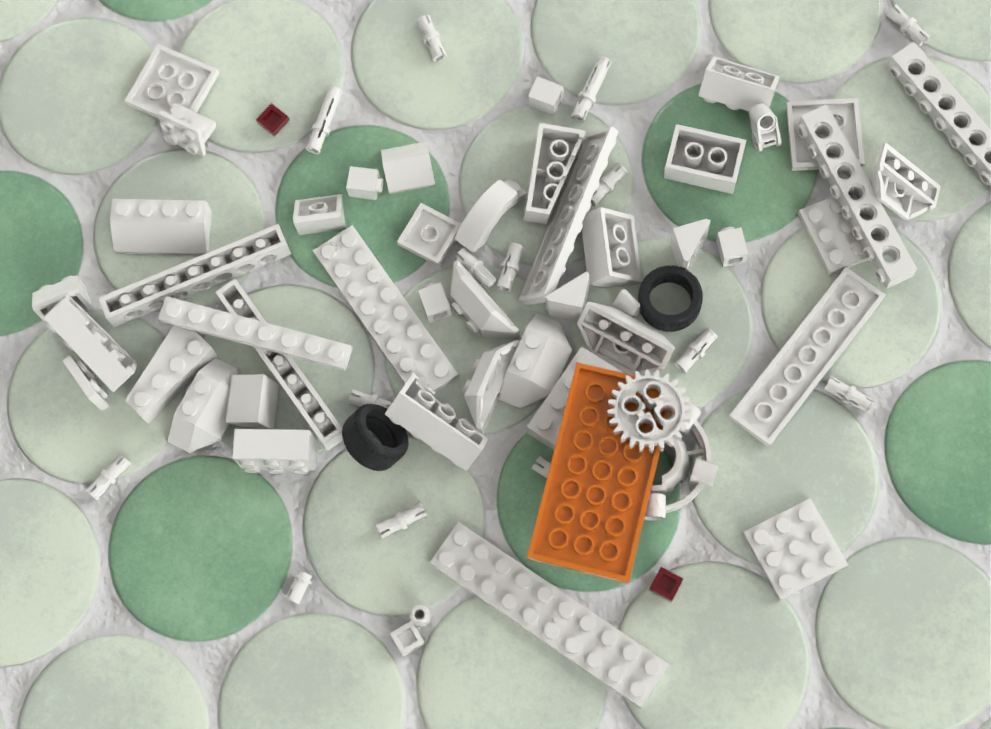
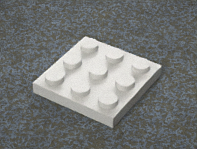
[125,44,219,119]
[786,98,865,171]
[798,193,882,276]
[743,498,848,601]

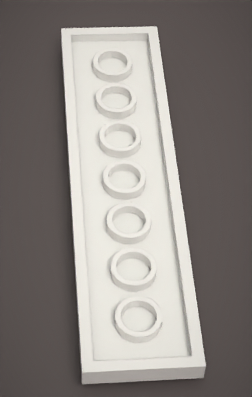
[518,126,618,305]
[313,225,459,392]
[729,267,886,447]

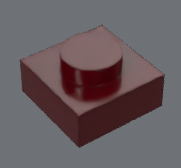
[256,103,290,137]
[649,567,684,603]

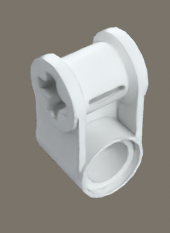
[749,103,782,152]

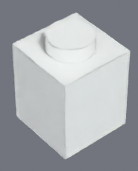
[526,76,563,116]
[346,166,383,200]
[716,227,748,267]
[418,282,452,324]

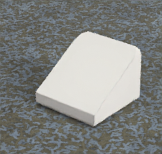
[611,289,640,317]

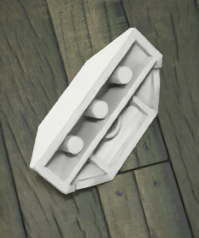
[870,142,941,220]
[450,259,520,340]
[577,302,675,376]
[498,313,572,409]
[462,340,520,434]
[168,358,238,454]

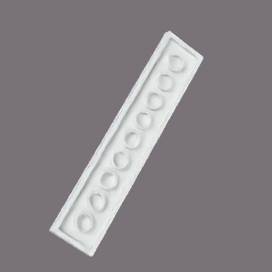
[430,522,670,708]

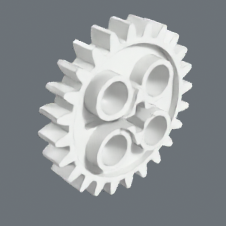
[607,369,692,453]

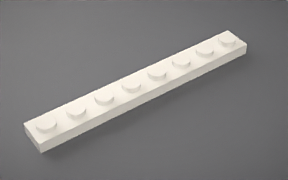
[158,296,353,371]

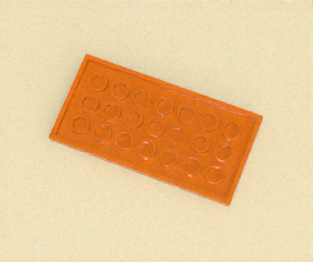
[527,362,670,584]

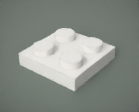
[397,203,461,266]
[62,355,110,411]

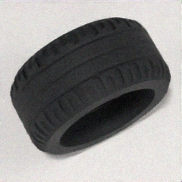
[638,265,703,332]
[342,404,409,471]

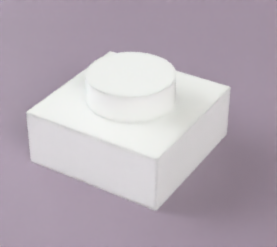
[390,621,425,657]

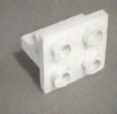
[157,103,216,157]

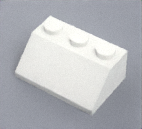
[698,56,780,113]
[581,207,642,288]

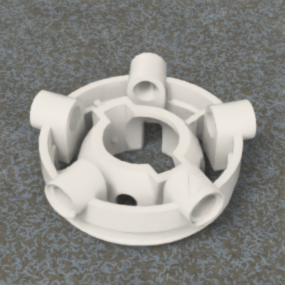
[644,402,719,521]

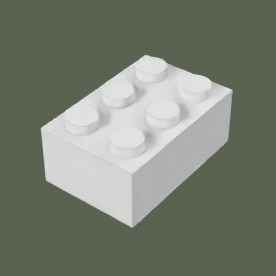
[664,124,746,194]
[232,429,317,474]

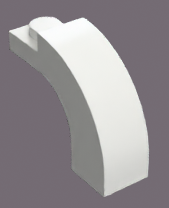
[454,179,527,252]

